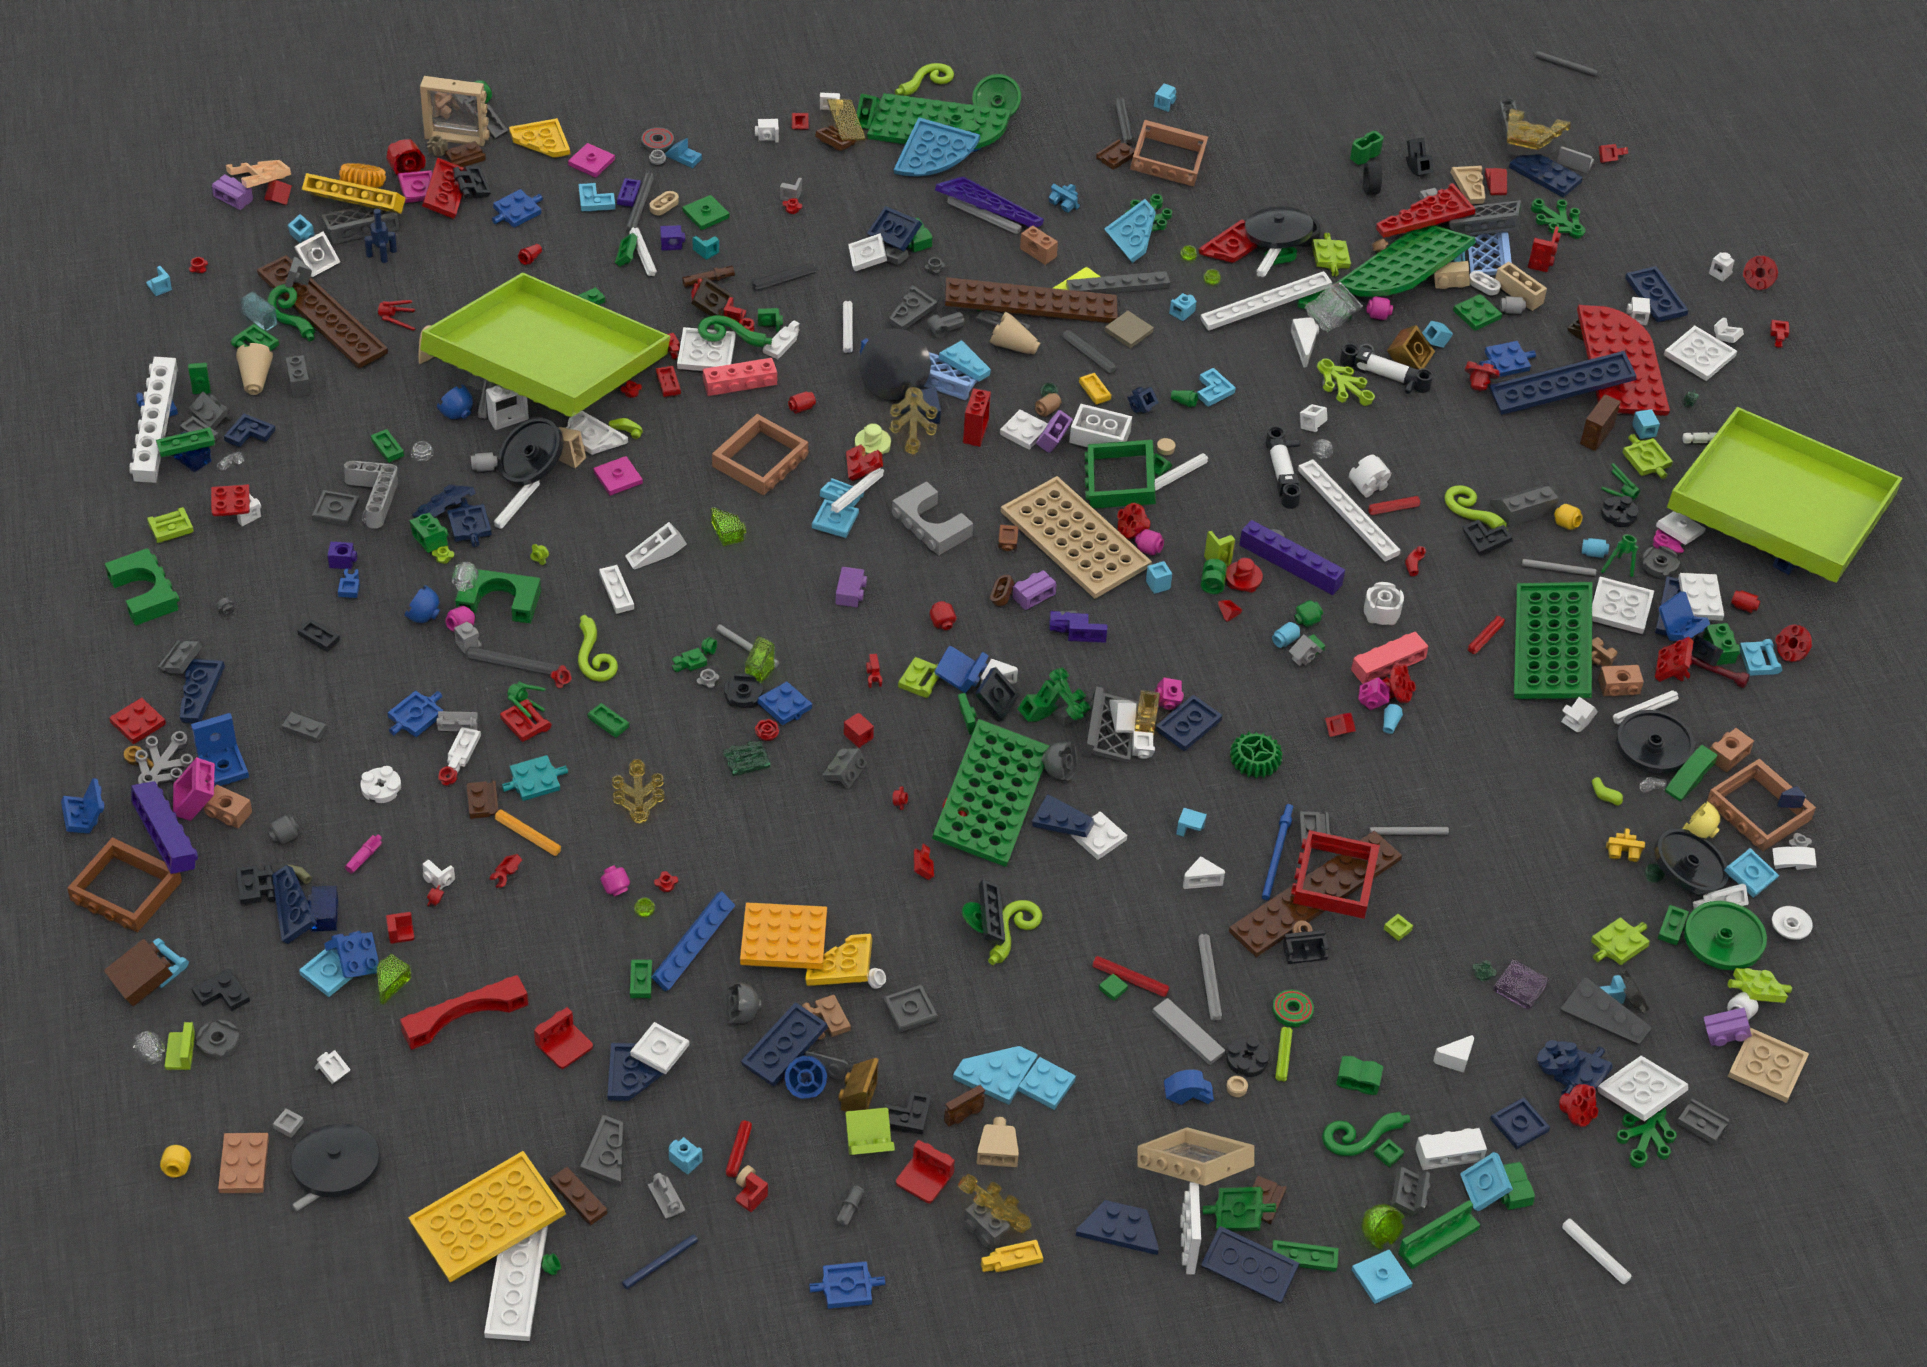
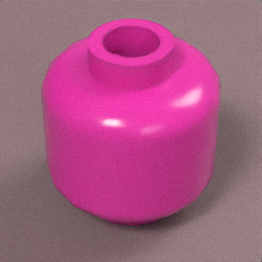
[1366,296,1393,320]
[1135,529,1164,555]
[446,606,475,632]
[600,865,630,896]

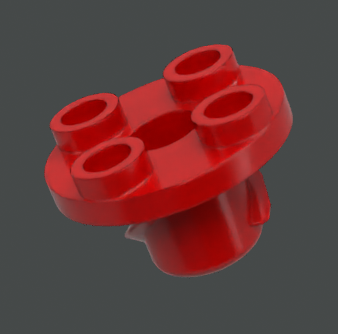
[1743,256,1778,290]
[1465,361,1500,391]
[1117,503,1150,539]
[1226,558,1263,593]
[1775,624,1812,662]
[1382,665,1416,703]
[1559,1084,1598,1127]

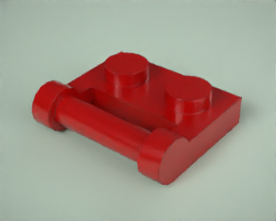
[500,699,552,742]

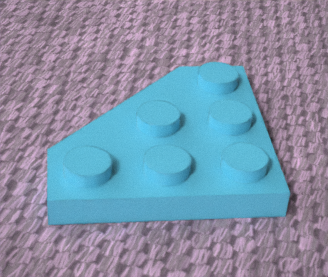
[1104,199,1156,263]
[953,1046,1038,1105]

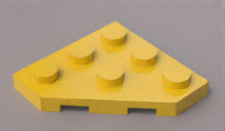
[509,118,570,158]
[806,934,872,986]

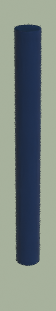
[622,1234,698,1289]

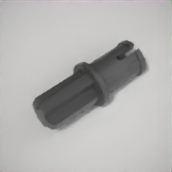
[836,1186,865,1226]

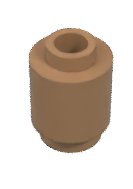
[1035,393,1062,417]

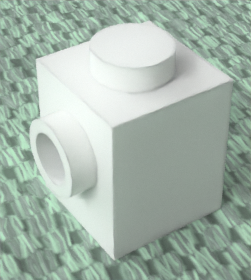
[1627,297,1650,325]

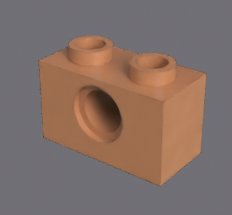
[1020,226,1058,265]
[1598,665,1644,696]
[1710,728,1754,773]
[204,785,252,828]

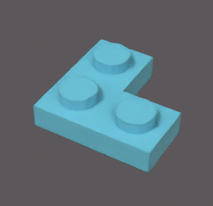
[579,183,615,212]
[1197,368,1236,407]

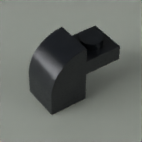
[1406,138,1434,175]

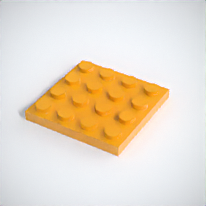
[740,903,827,969]

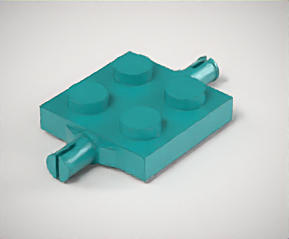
[501,755,568,801]

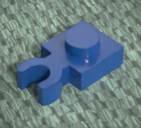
[338,569,360,598]

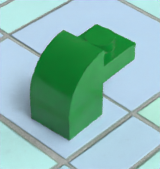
[1018,680,1061,722]

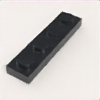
[979,879,1005,946]

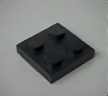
[975,667,1019,722]

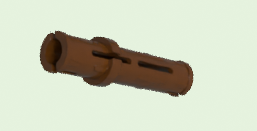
[682,265,735,288]

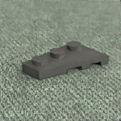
[889,285,938,330]
[579,1115,623,1186]

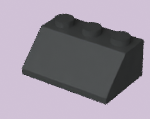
[1490,486,1558,527]

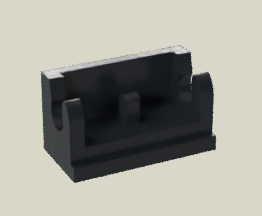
[1283,930,1329,964]

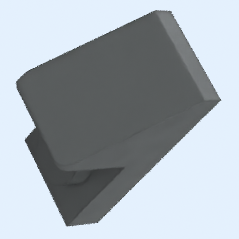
[285,257,312,288]

